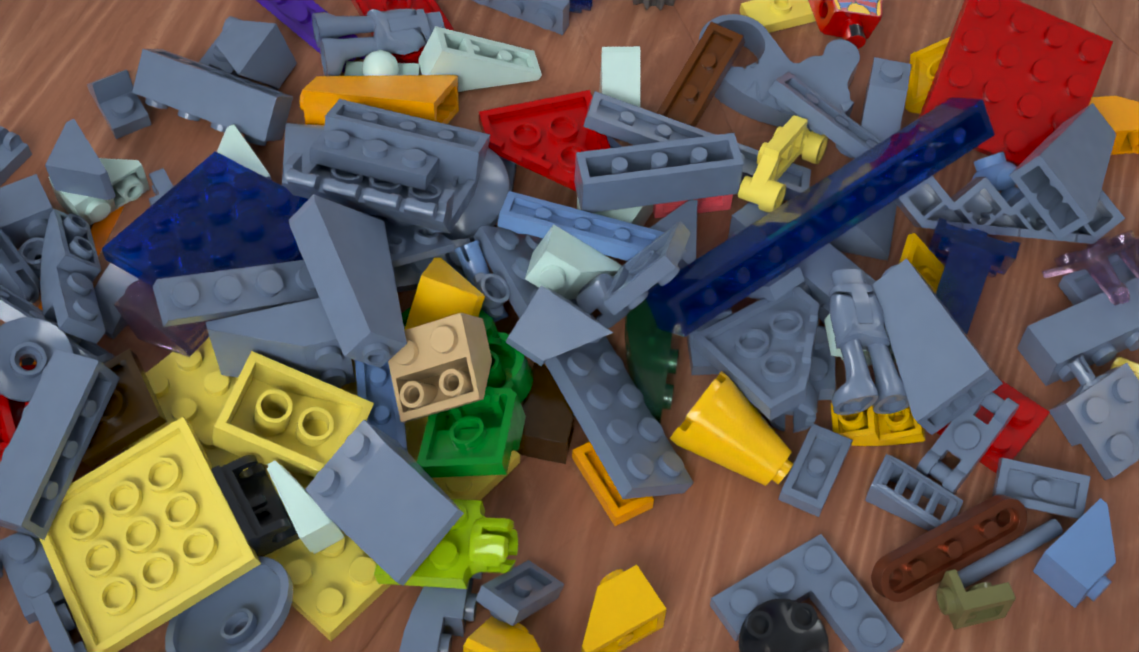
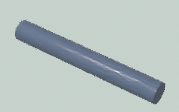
[957,519,1063,589]

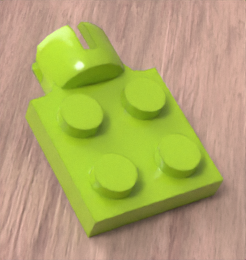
[374,499,518,589]

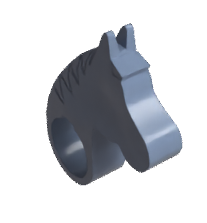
[698,14,860,132]

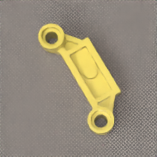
[738,115,828,215]

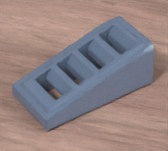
[865,454,963,531]

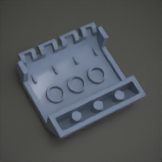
[282,99,490,234]

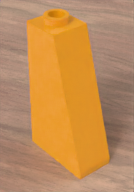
[299,75,459,125]

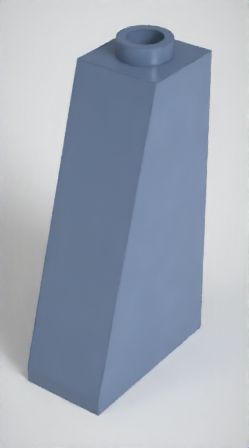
[1009,103,1116,240]
[289,194,407,368]
[873,258,1003,435]

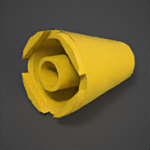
[670,371,793,486]

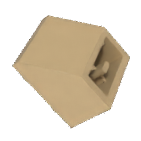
[388,313,492,423]

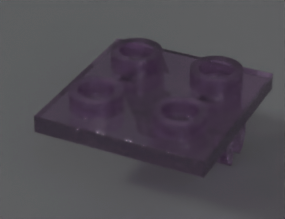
[1042,230,1139,306]

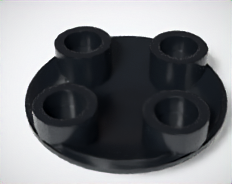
[738,599,829,652]

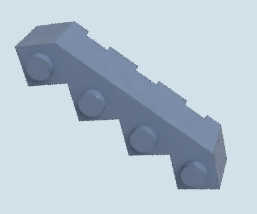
[890,171,1125,244]

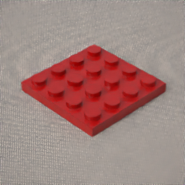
[916,0,1113,167]

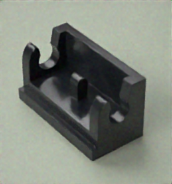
[211,454,300,556]

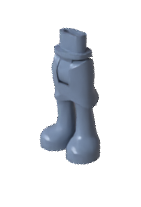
[312,9,445,76]
[829,269,909,415]

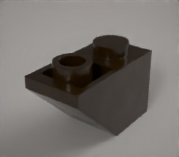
[516,362,575,464]

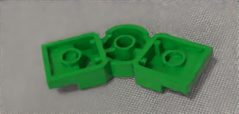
[401,307,533,478]

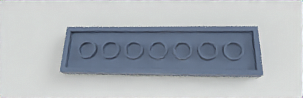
[473,226,694,499]

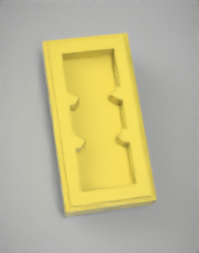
[740,0,816,33]

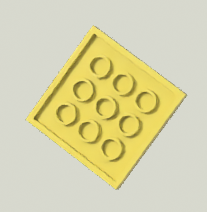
[40,416,261,652]

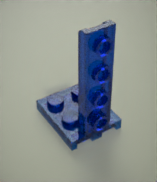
[928,218,1021,335]

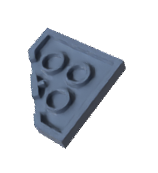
[693,286,820,421]

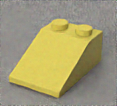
[212,351,374,477]

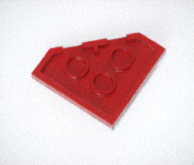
[478,90,611,191]

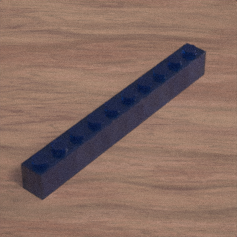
[646,98,995,337]

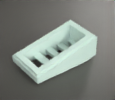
[267,460,344,554]

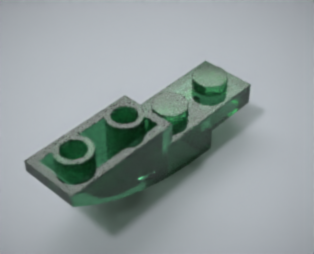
[624,281,679,423]

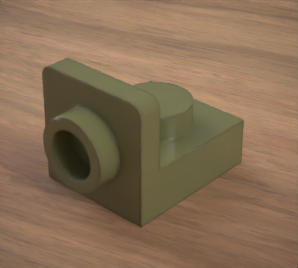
[936,569,1016,630]

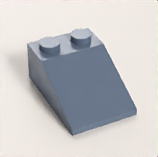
[206,297,355,388]
[305,419,464,586]

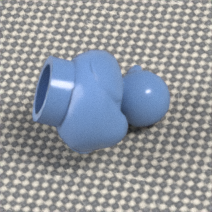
[972,152,1021,202]

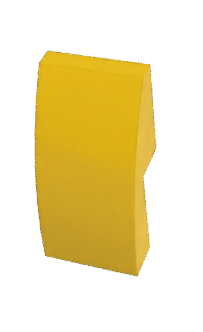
[830,403,926,446]

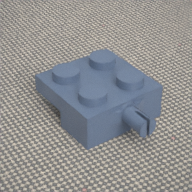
[1049,355,1139,480]

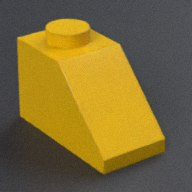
[582,565,667,652]

